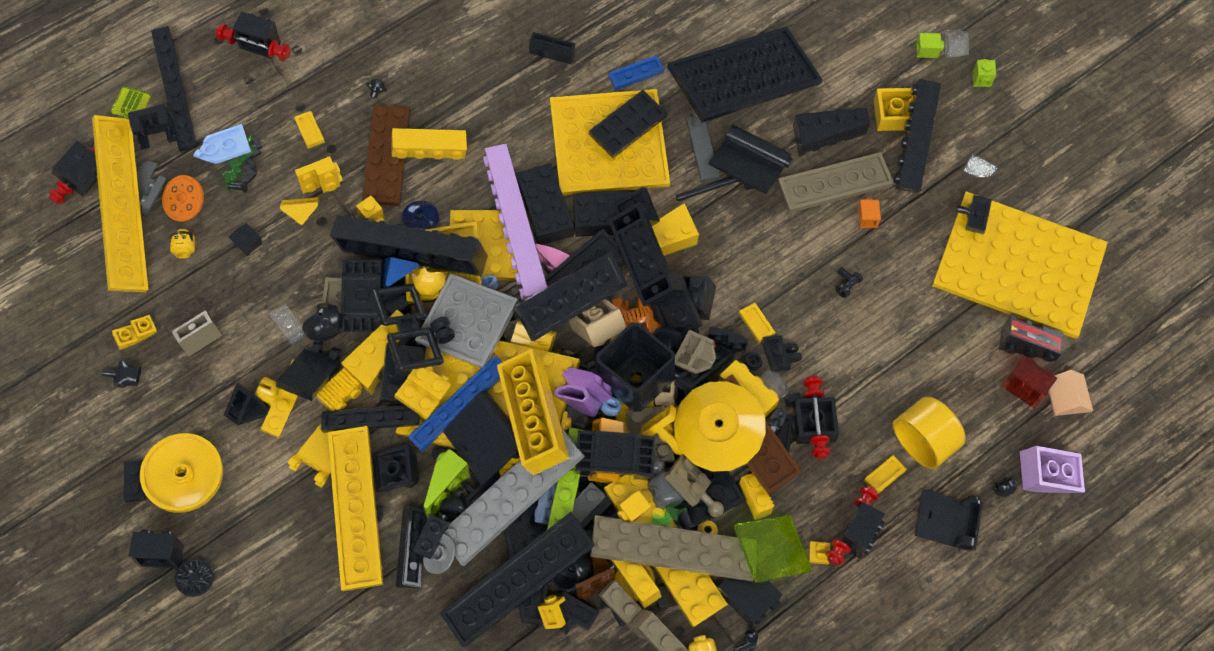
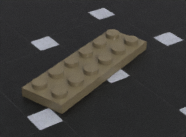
[777,152,894,213]

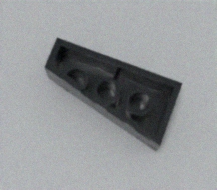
[793,107,870,156]

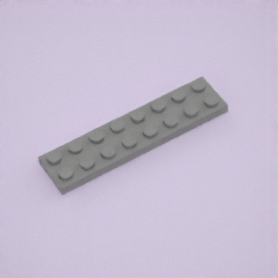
[444,428,585,566]

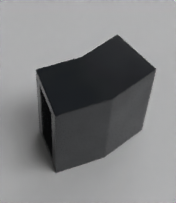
[228,223,262,256]

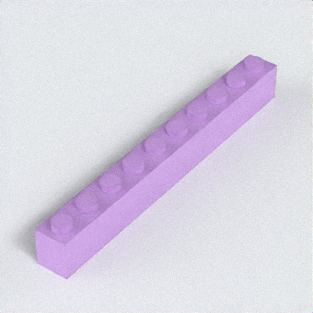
[483,144,547,300]

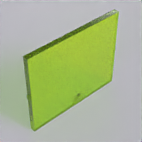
[733,515,812,583]

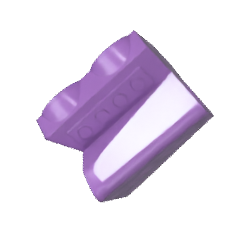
[554,368,613,417]

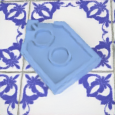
[193,124,251,164]

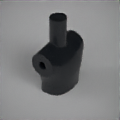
[102,361,141,388]

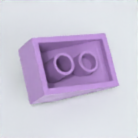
[1020,446,1085,493]

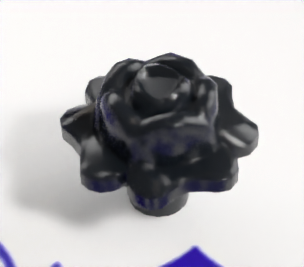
[366,79,387,98]

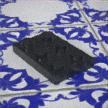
[380,343,426,405]

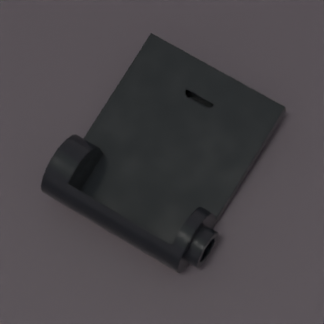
[914,490,983,551]

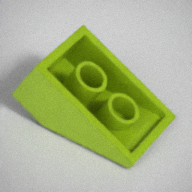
[424,449,470,518]

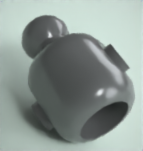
[647,459,684,510]

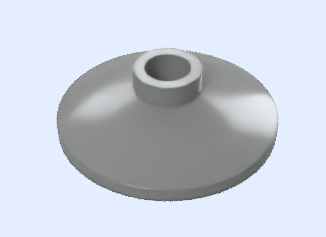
[423,534,455,574]

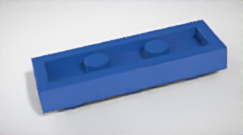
[608,55,664,91]

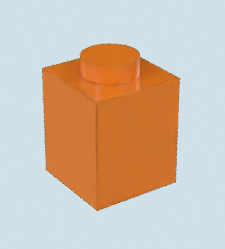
[857,198,881,228]

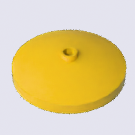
[140,433,223,513]

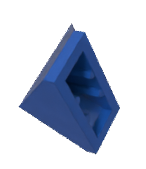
[382,257,419,288]

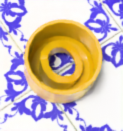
[893,397,966,470]

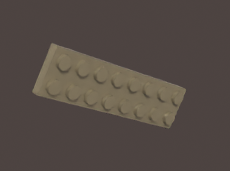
[590,515,756,581]

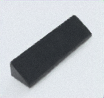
[396,505,427,588]

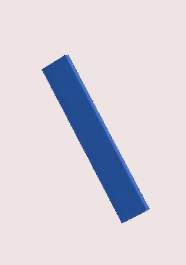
[408,355,502,452]

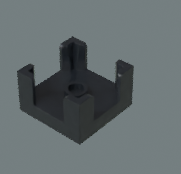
[128,104,177,150]

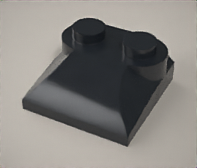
[373,444,419,492]

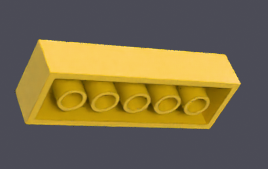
[497,348,570,475]

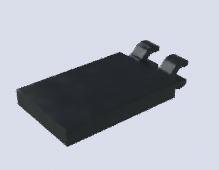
[276,342,341,401]

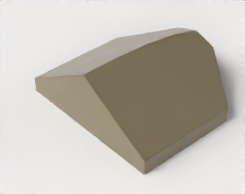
[675,330,716,374]

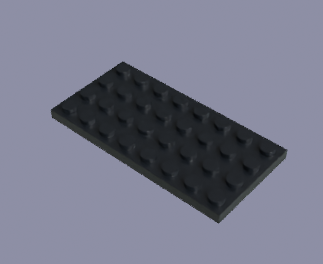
[667,26,822,123]

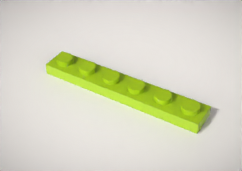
[547,427,586,530]

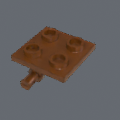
[575,557,615,600]

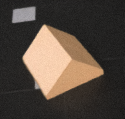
[1046,370,1093,416]

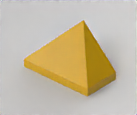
[280,197,319,225]

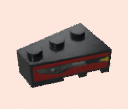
[999,314,1064,362]

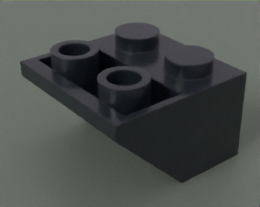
[683,276,716,320]

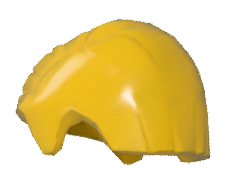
[412,268,446,297]

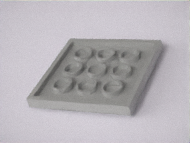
[415,273,519,368]

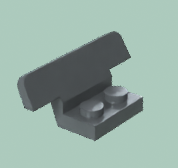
[137,161,166,216]

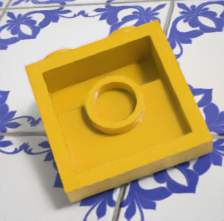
[295,156,343,194]
[394,367,451,420]

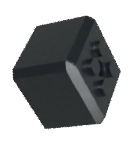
[596,323,675,412]

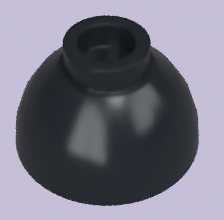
[440,491,468,516]

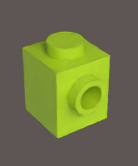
[972,59,996,87]

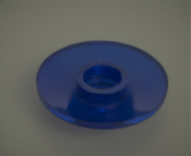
[402,201,439,230]

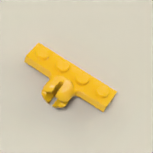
[255,359,298,438]

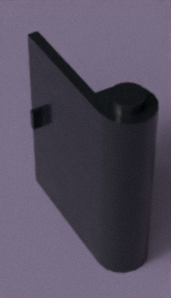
[708,124,793,194]
[443,392,520,485]

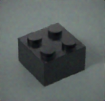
[128,529,184,569]

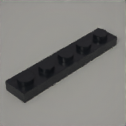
[321,405,420,433]

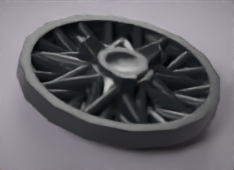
[174,558,214,597]

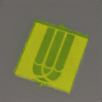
[110,86,151,119]

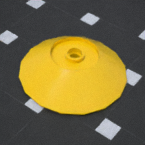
[674,381,766,472]

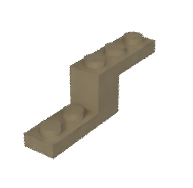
[599,580,688,651]

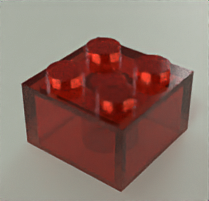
[1002,356,1057,409]

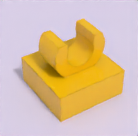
[809,541,830,565]

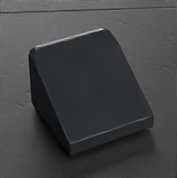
[656,586,678,611]

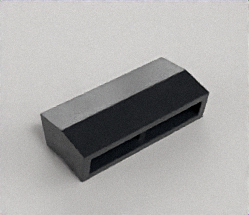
[529,32,576,65]

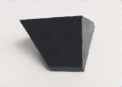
[224,383,269,426]

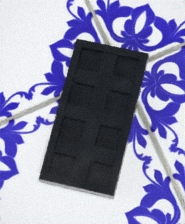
[589,90,667,158]

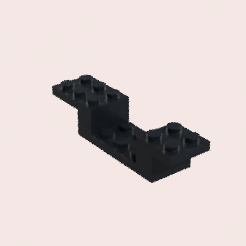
[608,187,703,335]

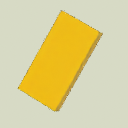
[294,111,325,149]
[738,303,776,344]
[864,455,907,494]

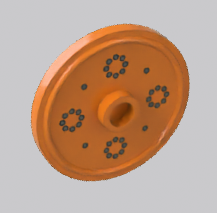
[162,175,204,222]

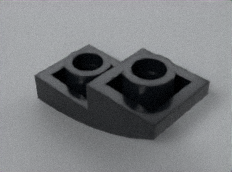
[708,327,748,352]

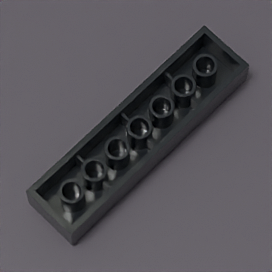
[330,215,488,277]

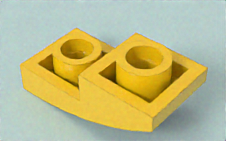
[112,315,157,350]

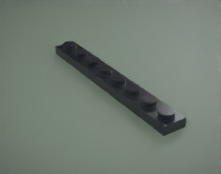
[151,26,198,152]

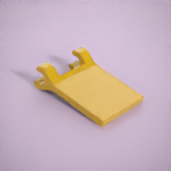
[288,424,331,488]

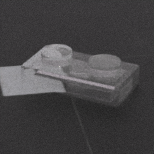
[269,304,306,346]

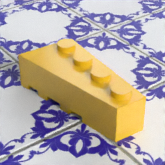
[652,203,699,256]
[341,310,403,396]

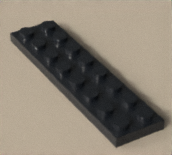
[440,512,596,647]

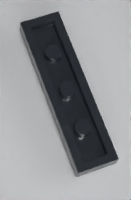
[674,343,736,393]

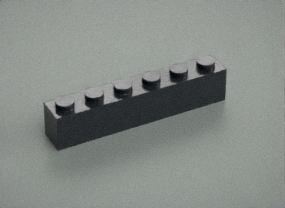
[894,79,941,193]

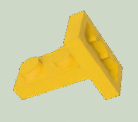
[640,404,682,456]

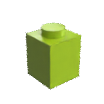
[916,33,944,58]

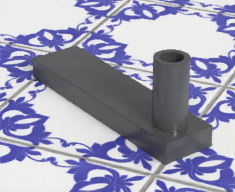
[686,110,719,183]

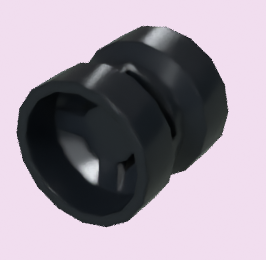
[430,317,455,344]

